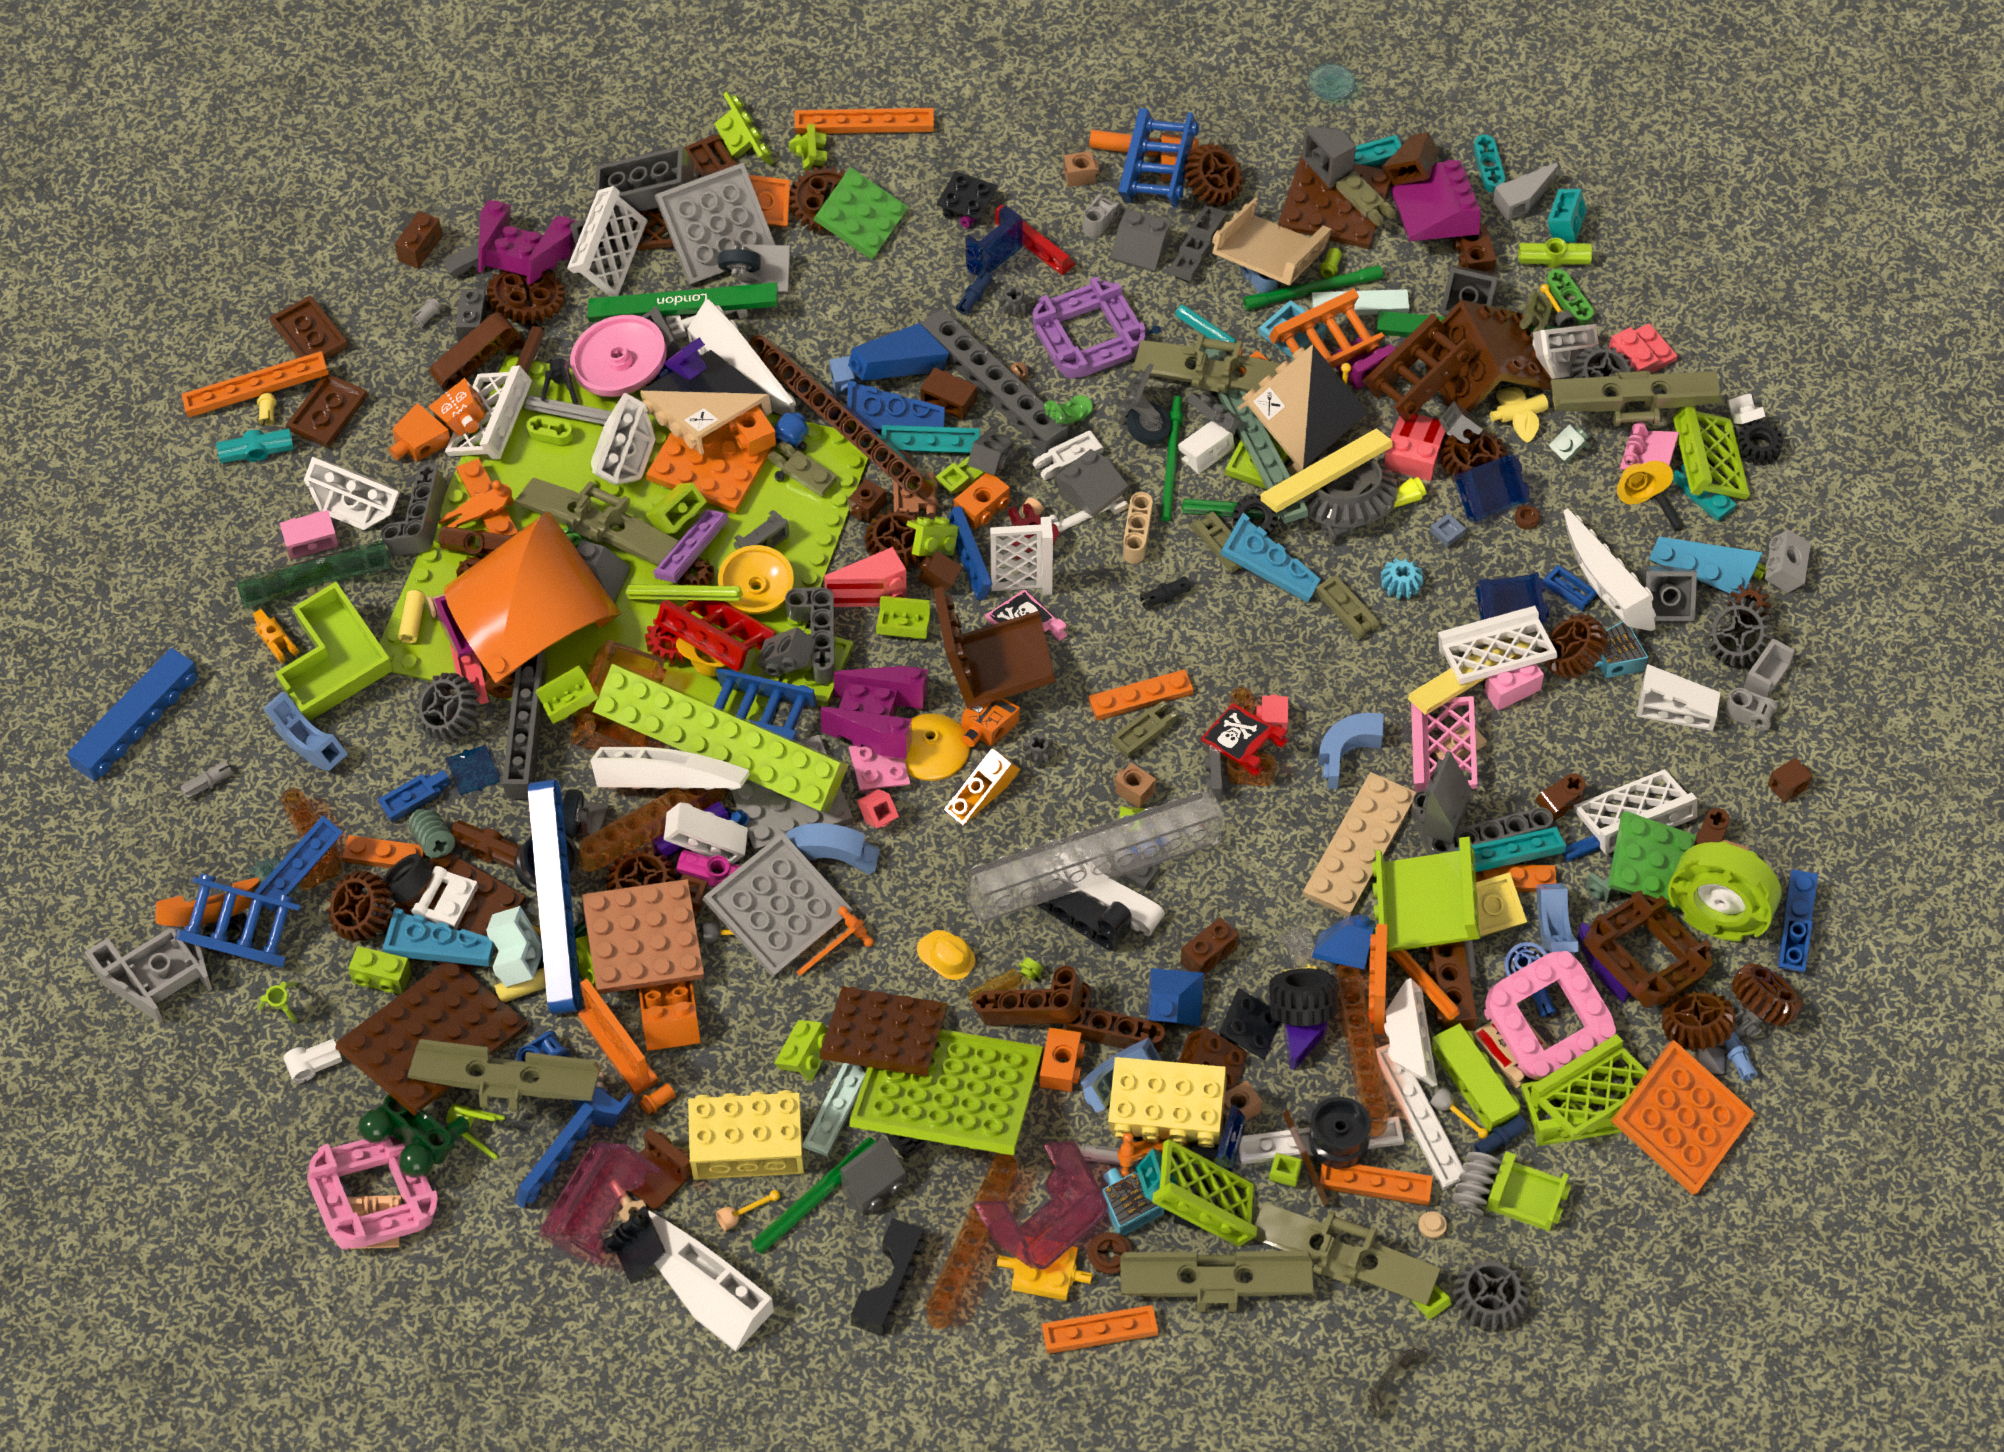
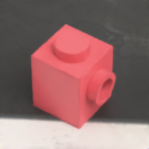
[1256,695,1288,736]
[856,789,899,828]

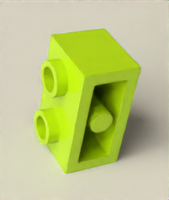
[645,482,707,535]
[348,946,412,995]

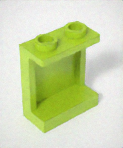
[1486,1151,1572,1232]

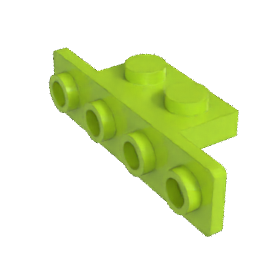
[714,91,774,166]

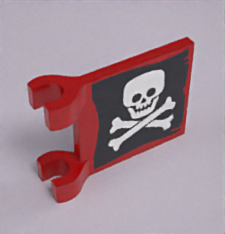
[1201,703,1289,777]

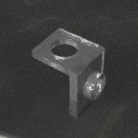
[1275,927,1320,969]

